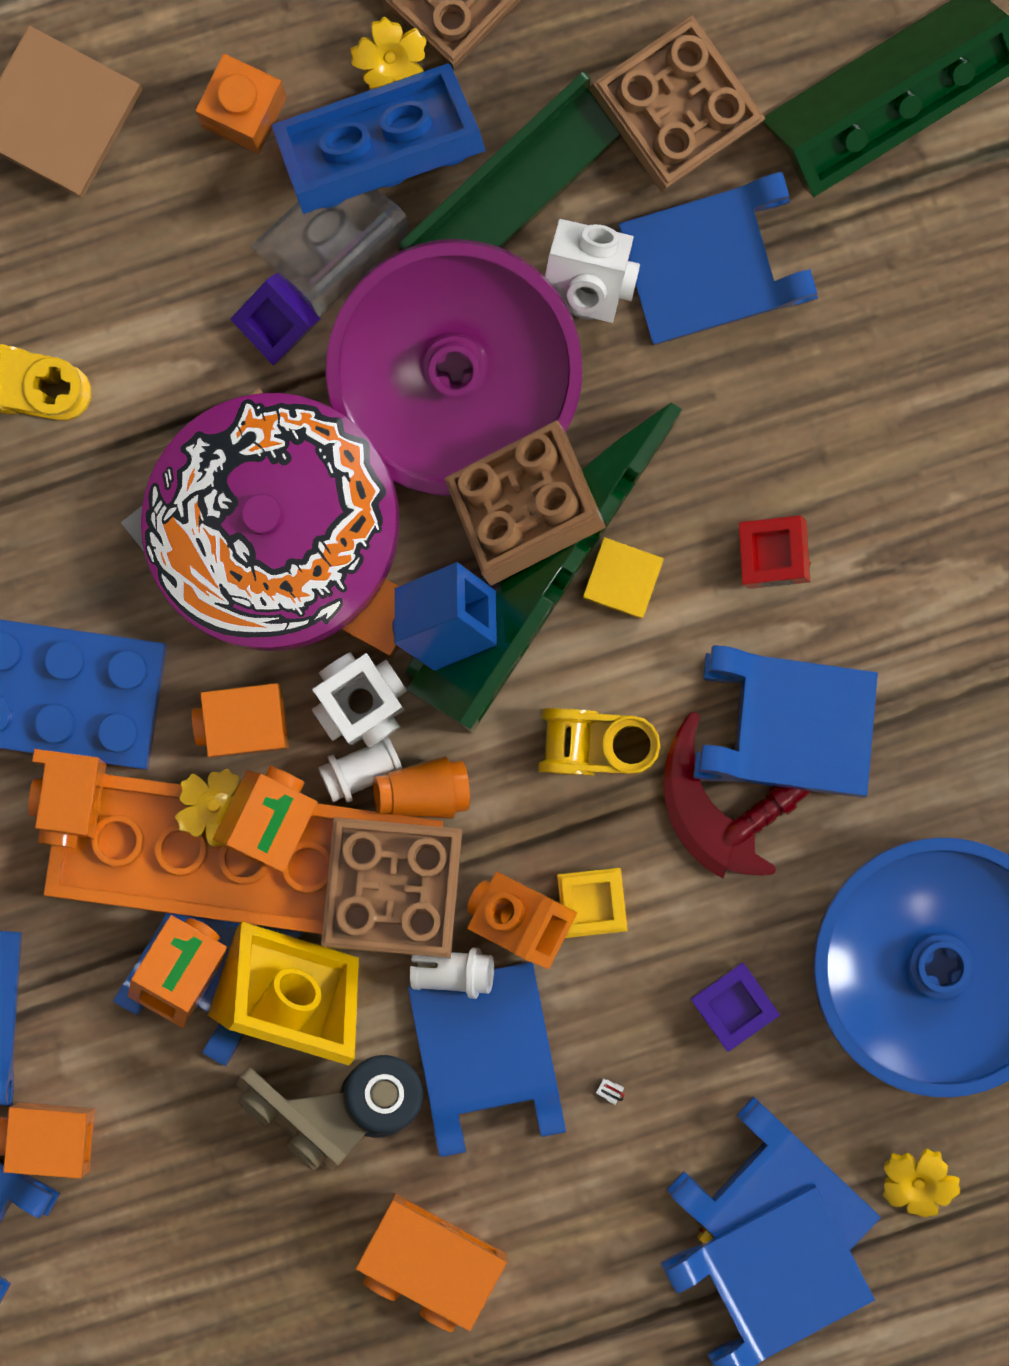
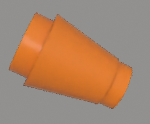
[373,756,470,819]

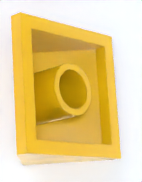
[208,921,359,1066]

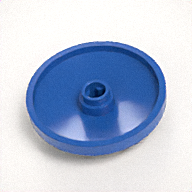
[813,838,1009,1097]

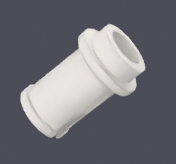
[318,737,403,803]
[410,947,494,999]

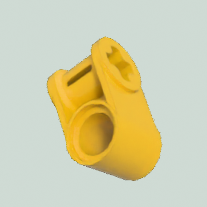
[0,344,92,421]
[538,708,661,776]

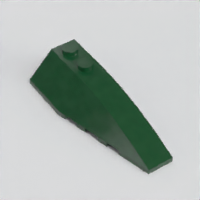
[404,402,682,734]

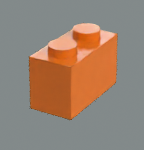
[356,1193,507,1332]

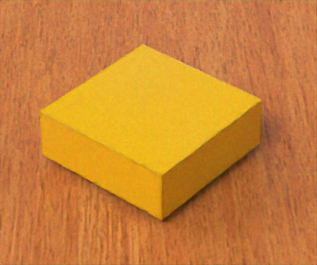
[583,537,664,619]
[557,867,628,938]

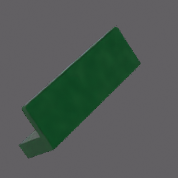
[763,0,1009,198]
[398,71,622,251]

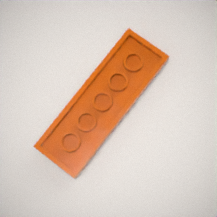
[44,774,444,935]

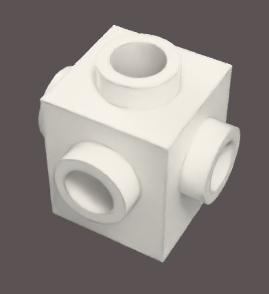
[545,219,640,323]
[312,652,407,748]

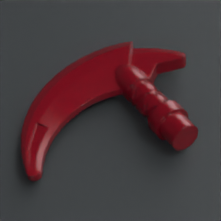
[663,712,811,879]

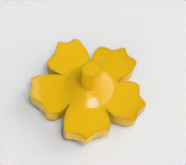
[350,17,426,90]
[175,769,240,847]
[882,1148,960,1218]

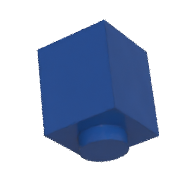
[392,562,497,671]

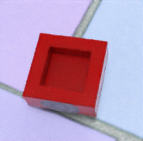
[739,515,811,589]

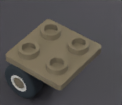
[236,1055,423,1171]

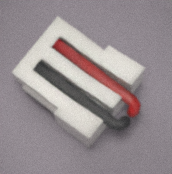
[596,1078,625,1105]

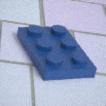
[271,63,485,214]
[0,619,167,770]

